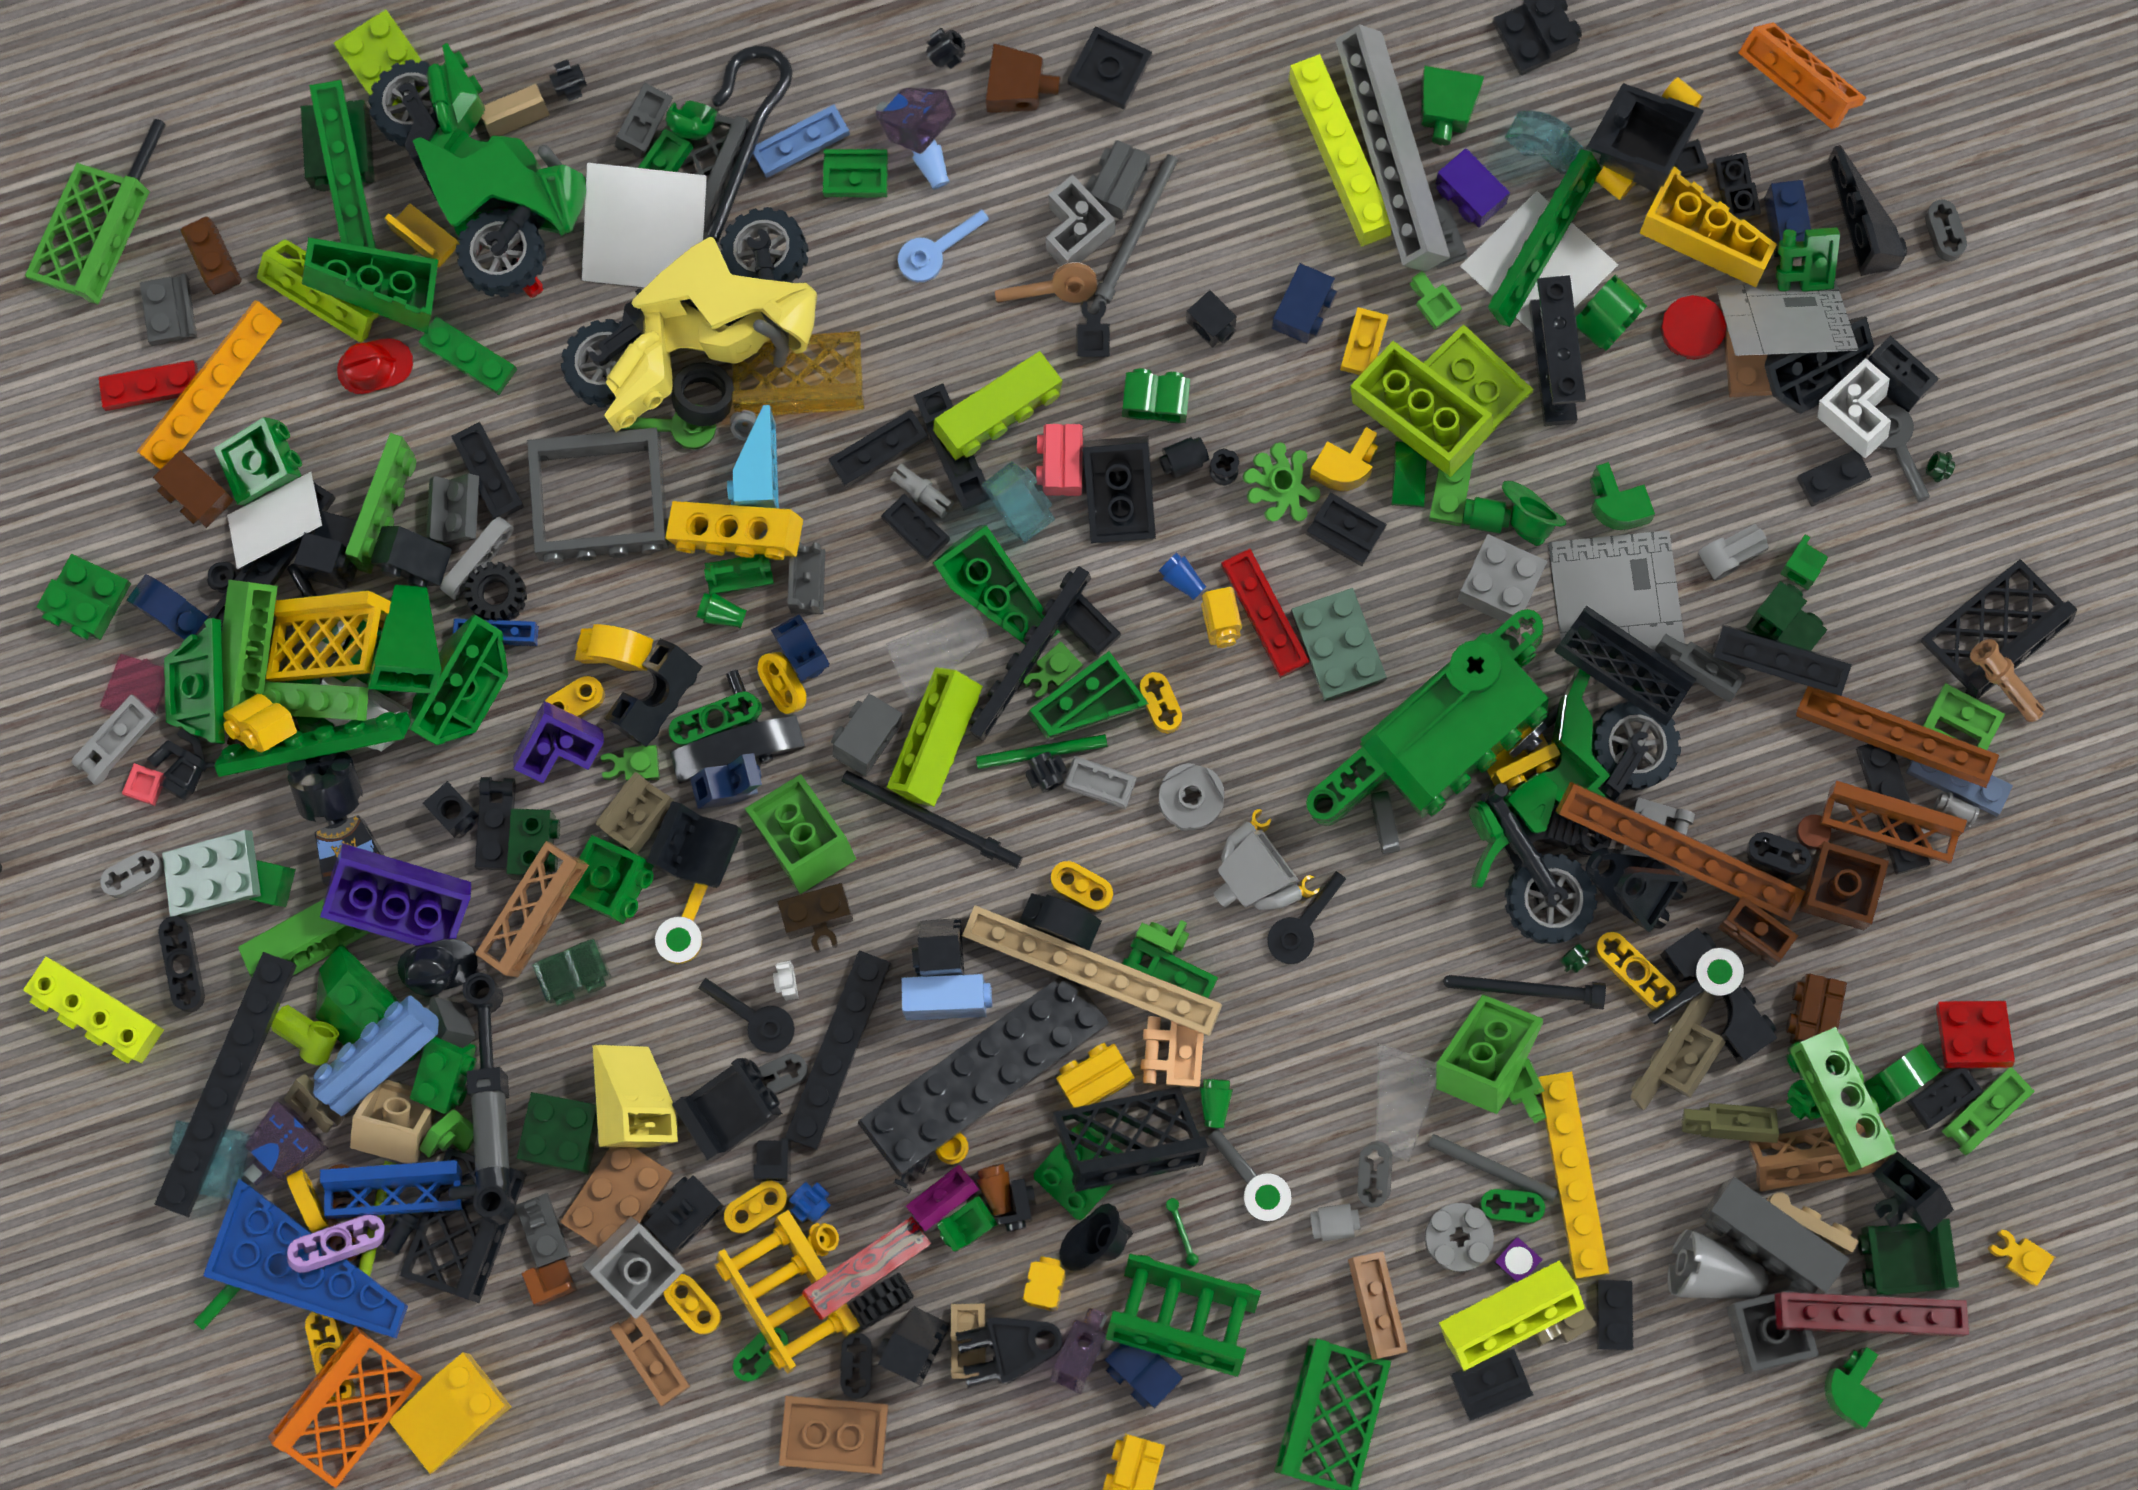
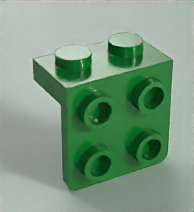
[1033,1123,1123,1220]

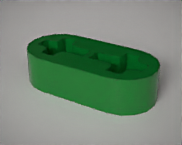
[1479,1189,1545,1224]
[733,1327,790,1382]

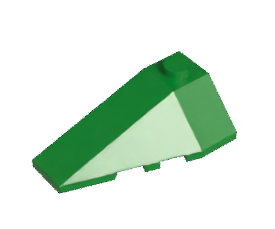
[933,525,1060,646]

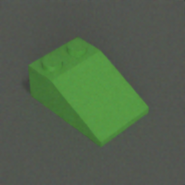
[745,774,857,894]
[1436,995,1543,1114]

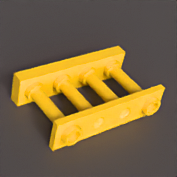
[715,1210,860,1374]

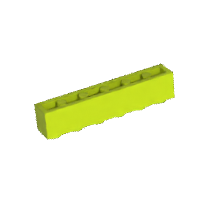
[1289,54,1392,247]

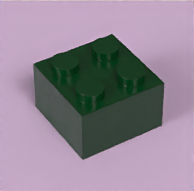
[516,1092,598,1175]

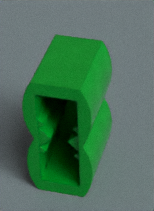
[1122,368,1190,423]

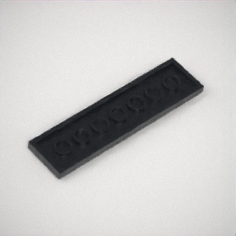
[858,976,1110,1177]

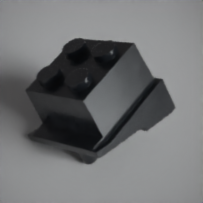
[1586,83,1704,193]

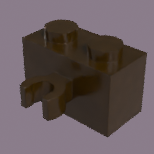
[777,883,854,953]

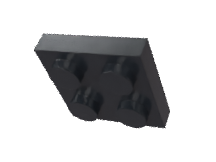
[1068,26,1152,110]

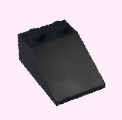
[1083,436,1156,543]

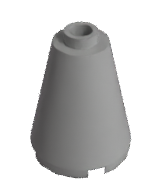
[1668,1229,1768,1299]

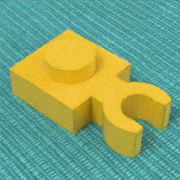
[1987,1230,2055,1286]

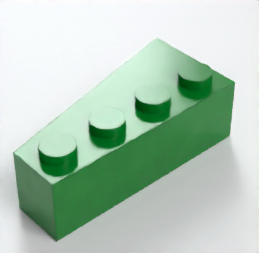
[302,237,439,333]

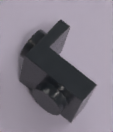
[997,1178,1036,1232]

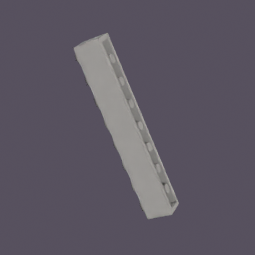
[1335,24,1450,272]

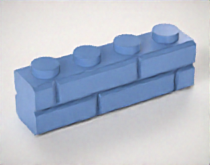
[313,995,439,1117]

